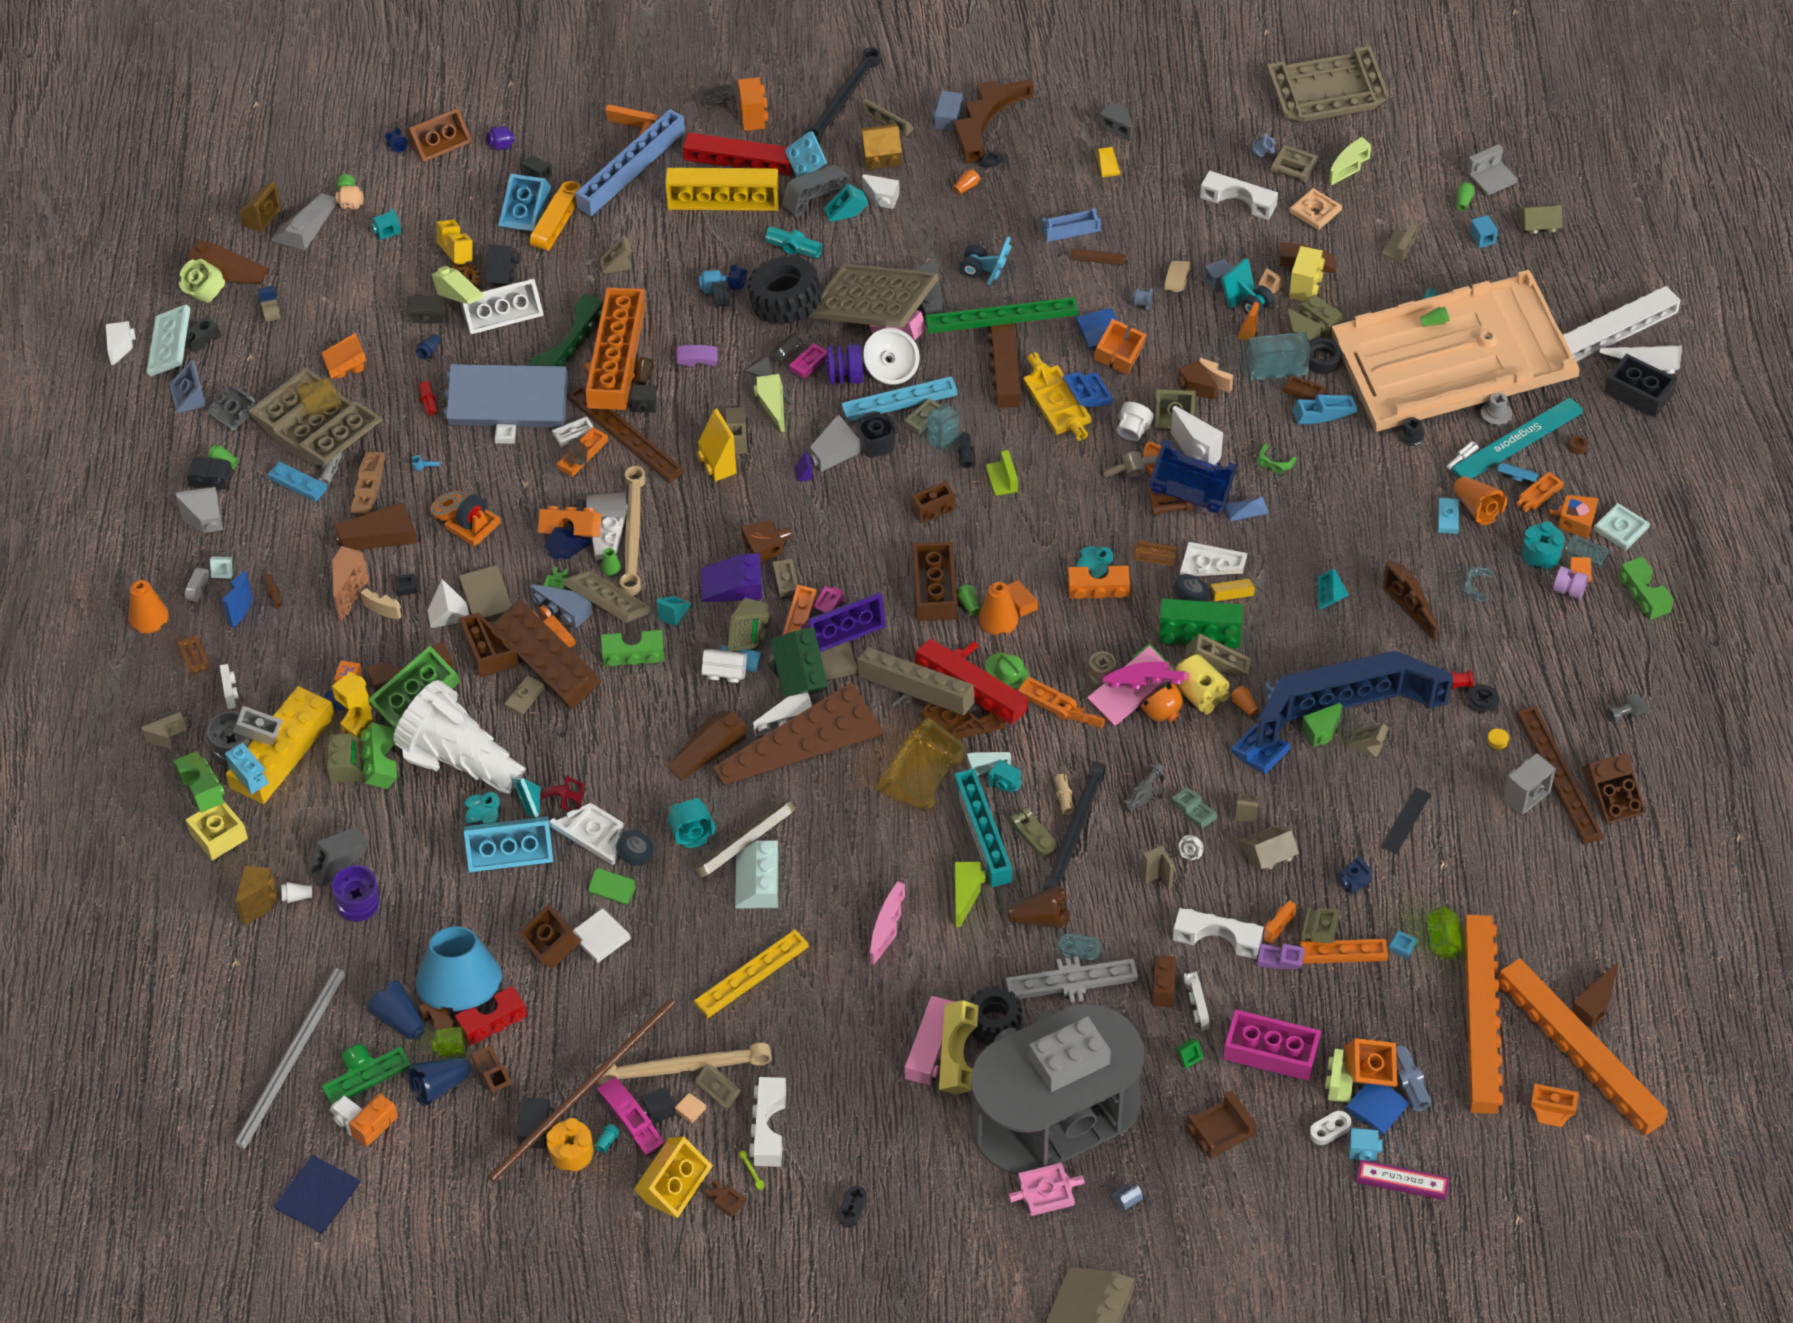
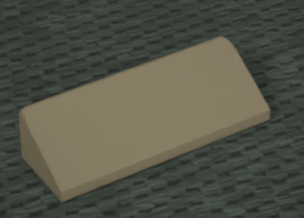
[863,99,914,136]

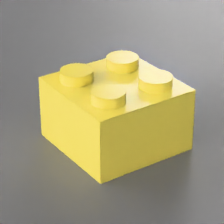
[1289,246,1325,301]
[186,800,248,861]

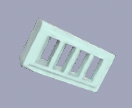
[967,752,1011,776]

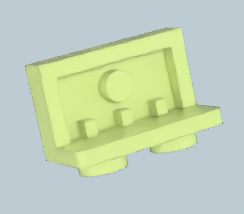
[1325,1049,1353,1103]

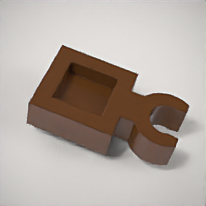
[704,1180,746,1217]

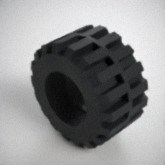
[969,986,1022,1046]

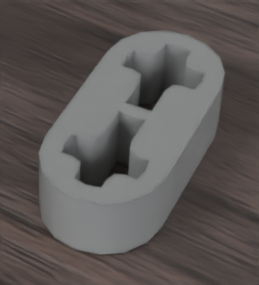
[185,567,209,602]

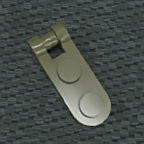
[1008,807,1056,857]

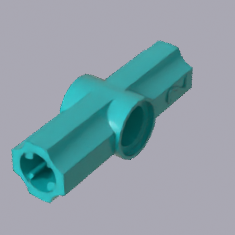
[765,227,822,258]

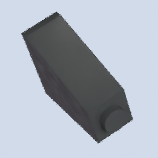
[308,827,369,886]

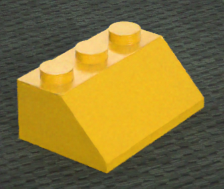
[634,1136,713,1218]

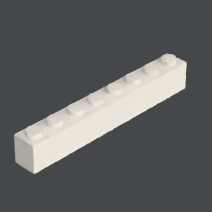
[1563,286,1680,362]

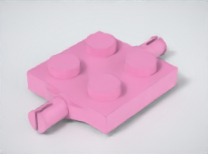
[1008,1163,1085,1216]

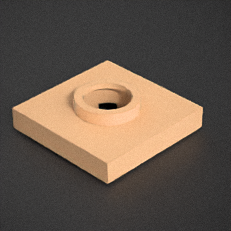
[1290,188,1342,230]

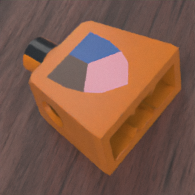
[1549,495,1599,539]

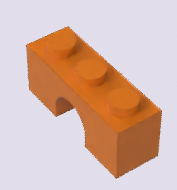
[538,506,602,537]
[1068,566,1130,599]

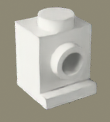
[330,1096,362,1136]

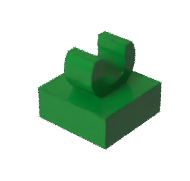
[1175,1038,1204,1069]

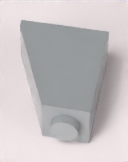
[809,415,860,472]

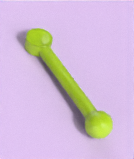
[739,1150,764,1190]

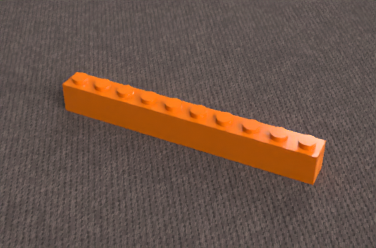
[1464,915,1503,1114]
[1498,958,1668,1136]

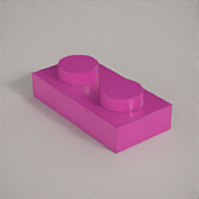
[789,343,827,379]

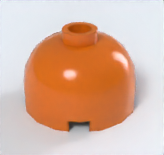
[1141,684,1183,722]

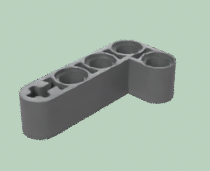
[782,164,850,217]

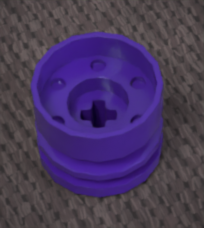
[825,344,863,385]
[332,865,380,922]

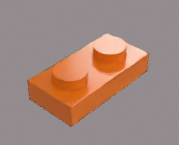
[1263,900,1296,945]

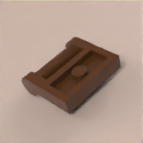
[1146,479,1193,516]

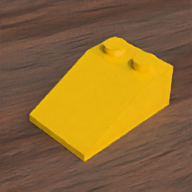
[697,409,737,482]

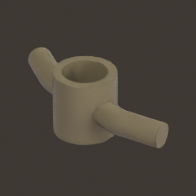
[1104,451,1164,478]

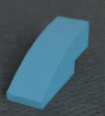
[1292,395,1358,424]

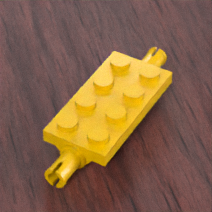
[1023,352,1091,441]

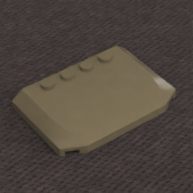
[1266,46,1389,122]

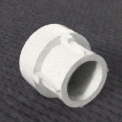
[1116,402,1154,442]

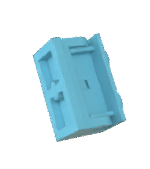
[225,743,269,794]

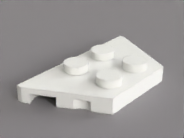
[549,803,624,865]

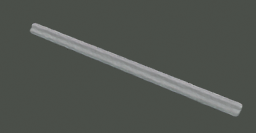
[235,968,345,1149]

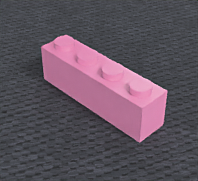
[905,996,954,1085]

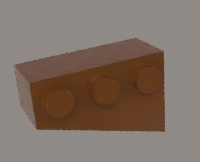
[459,612,518,677]

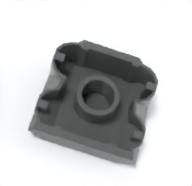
[207,386,258,431]

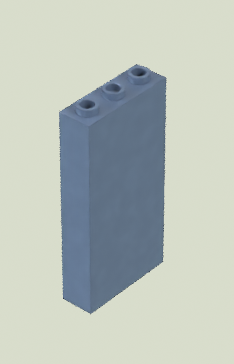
[444,364,568,428]

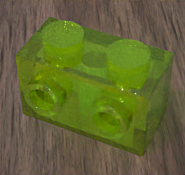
[1426,906,1464,960]

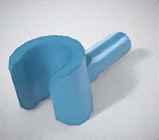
[411,455,440,471]

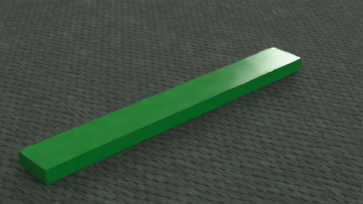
[925,297,1078,334]

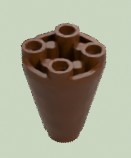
[1009,886,1070,929]

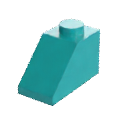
[824,184,869,222]

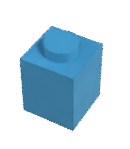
[1469,215,1498,248]

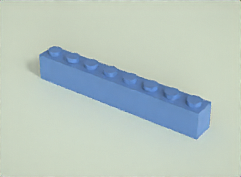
[575,109,685,216]

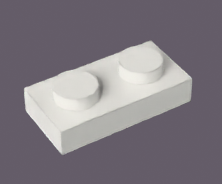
[220,664,239,709]

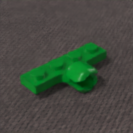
[322,1044,411,1106]

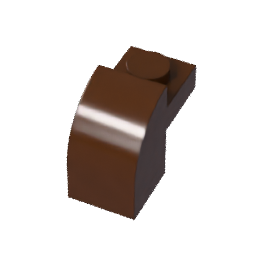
[470,1045,512,1094]

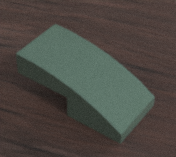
[1172,787,1217,829]

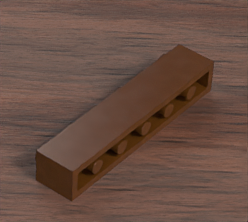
[987,323,1021,408]

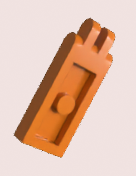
[1516,472,1564,512]

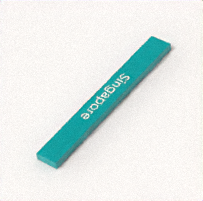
[1451,398,1583,479]

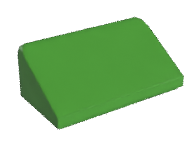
[588,868,636,905]

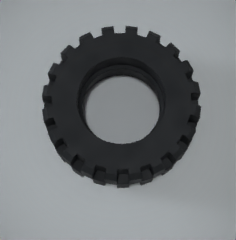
[747,255,822,325]

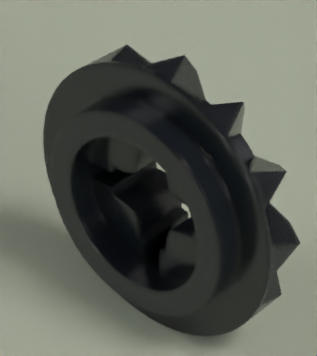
[1466,685,1500,714]

